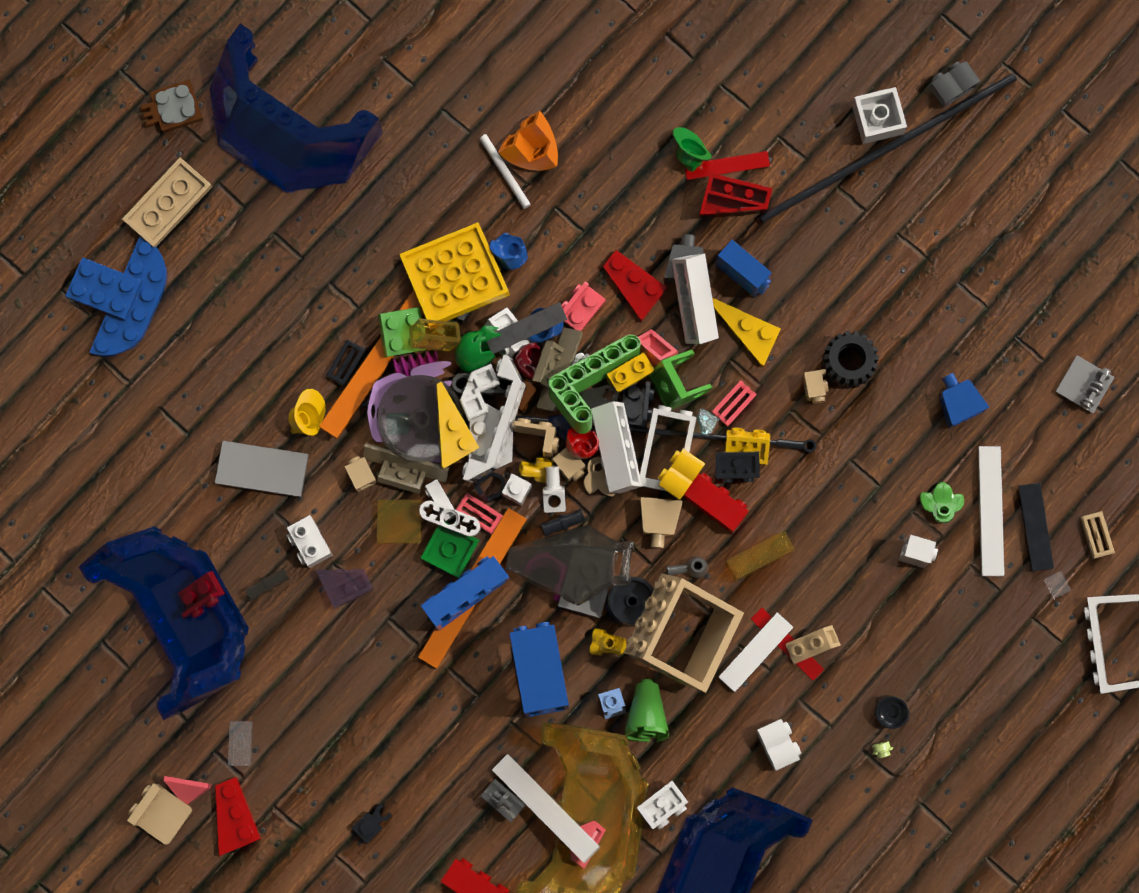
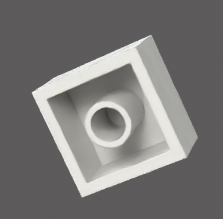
[852,87,907,144]

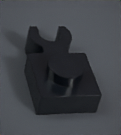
[352,804,392,844]

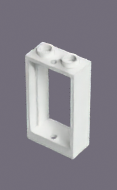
[640,405,696,491]

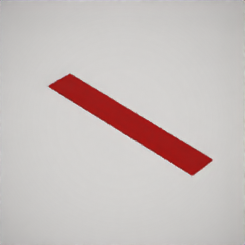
[684,151,770,180]
[751,608,824,680]

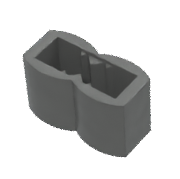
[929,61,981,108]

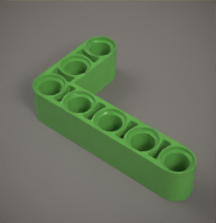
[549,335,640,434]

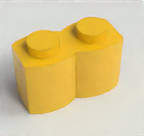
[657,449,705,500]

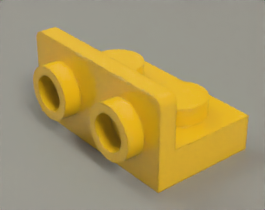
[607,352,654,392]
[725,428,770,465]

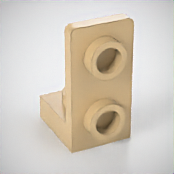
[786,625,840,664]

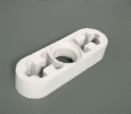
[420,501,480,537]

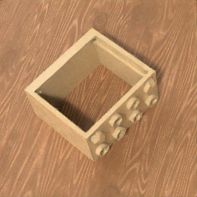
[624,573,744,693]

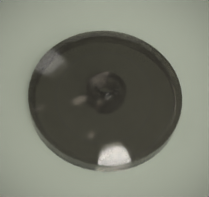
[376,375,464,462]

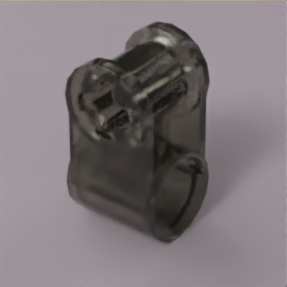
[578,385,619,411]

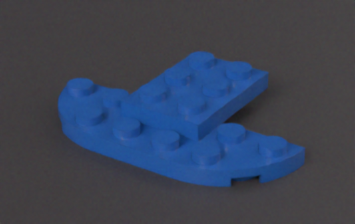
[65,236,167,357]

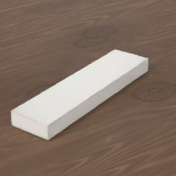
[718,613,793,692]

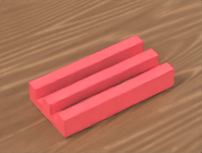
[712,380,757,427]
[456,493,503,535]

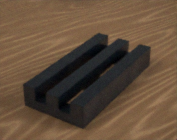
[326,339,366,387]

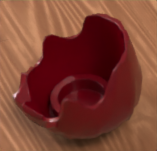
[514,342,541,380]

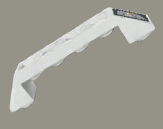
[462,355,526,482]

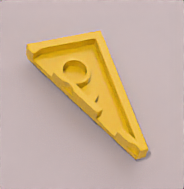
[712,298,781,367]
[436,382,479,469]

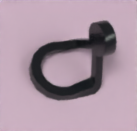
[474,472,506,503]

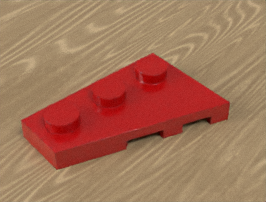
[603,250,667,323]
[215,777,261,856]

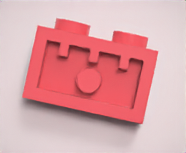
[561,281,606,331]

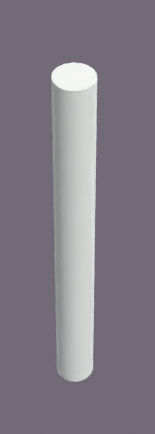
[479,134,531,209]

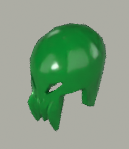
[454,326,501,373]

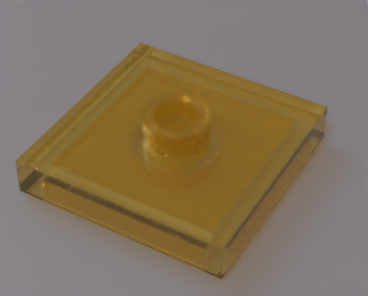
[377,500,422,544]

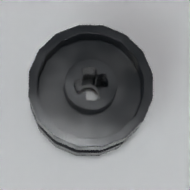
[606,577,654,627]

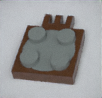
[139,79,203,133]

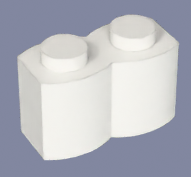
[756,719,801,771]

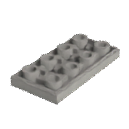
[215,441,309,497]

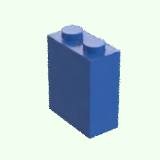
[716,240,772,298]

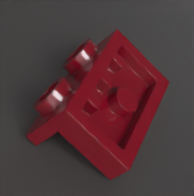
[178,571,225,618]

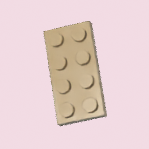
[122,158,212,247]

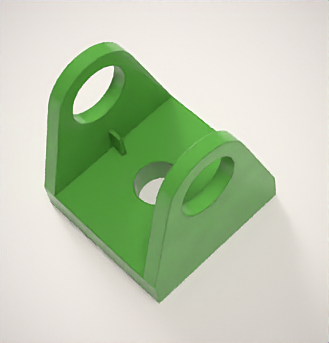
[648,350,713,411]

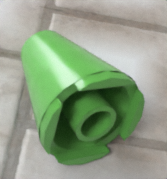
[625,679,669,742]

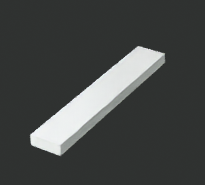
[978,446,1004,577]
[492,754,600,863]

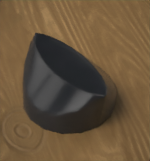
[876,695,910,729]

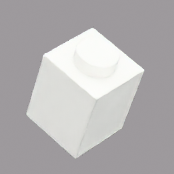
[502,474,532,506]

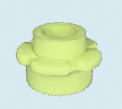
[872,741,893,758]

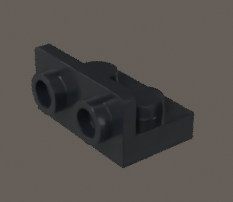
[622,381,654,429]
[715,451,760,483]

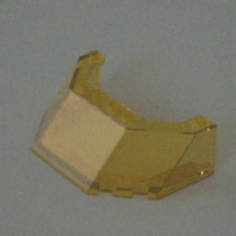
[516,722,649,893]

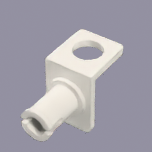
[543,466,566,513]

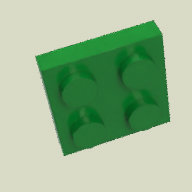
[421,522,480,579]

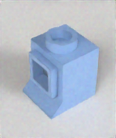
[598,688,626,719]

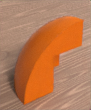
[498,111,558,171]

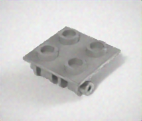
[1056,356,1114,413]

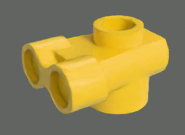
[519,458,553,483]
[590,629,626,656]

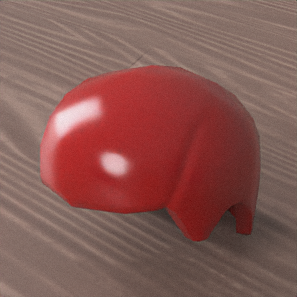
[566,427,599,459]

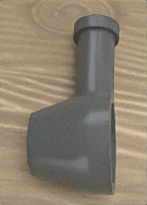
[667,556,708,578]

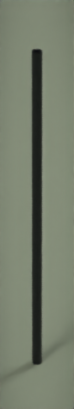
[759,73,1017,223]

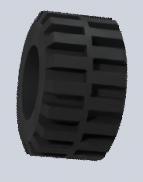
[822,331,879,389]

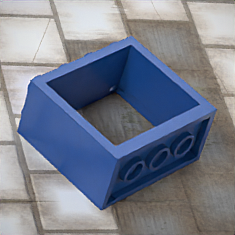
[510,622,569,717]

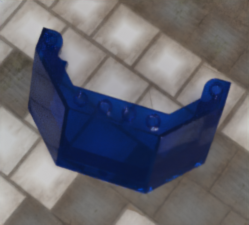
[209,23,383,193]
[79,526,249,720]
[657,787,813,893]

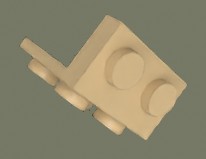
[512,418,559,459]
[127,783,192,844]

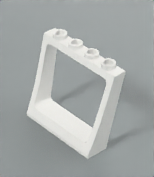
[1084,594,1139,694]

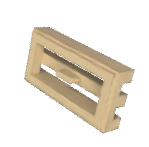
[1080,511,1115,559]

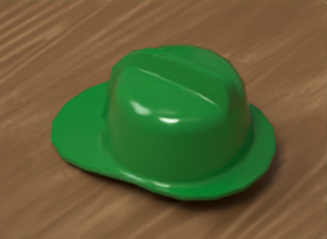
[673,127,711,172]

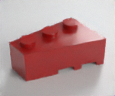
[699,173,773,217]

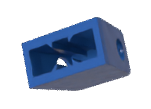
[939,373,989,429]

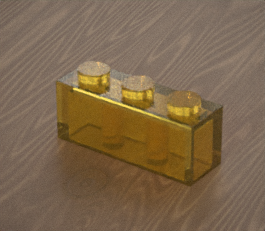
[725,530,795,582]

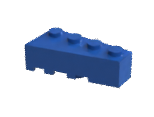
[421,556,510,631]

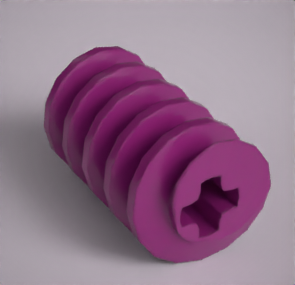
[393,350,438,379]

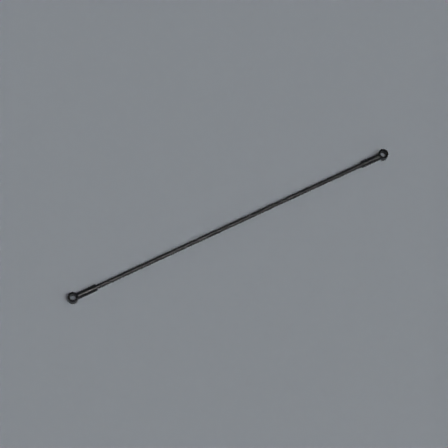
[358,399,816,453]

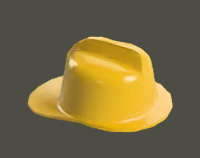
[288,389,326,436]

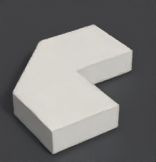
[460,364,500,421]

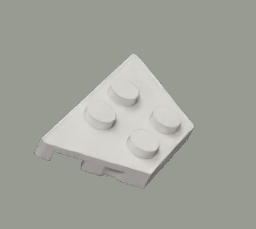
[469,403,513,467]

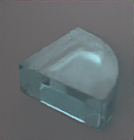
[697,408,719,437]

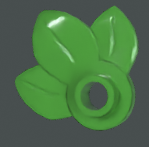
[920,482,964,523]

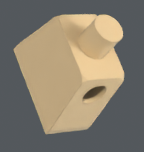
[640,497,682,549]

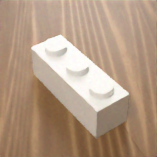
[425,479,456,522]

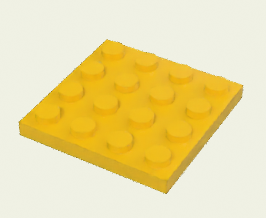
[399,222,510,328]

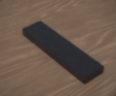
[1018,483,1054,572]

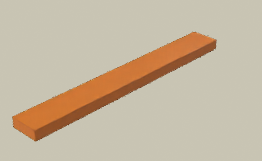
[319,290,424,440]
[418,508,527,669]

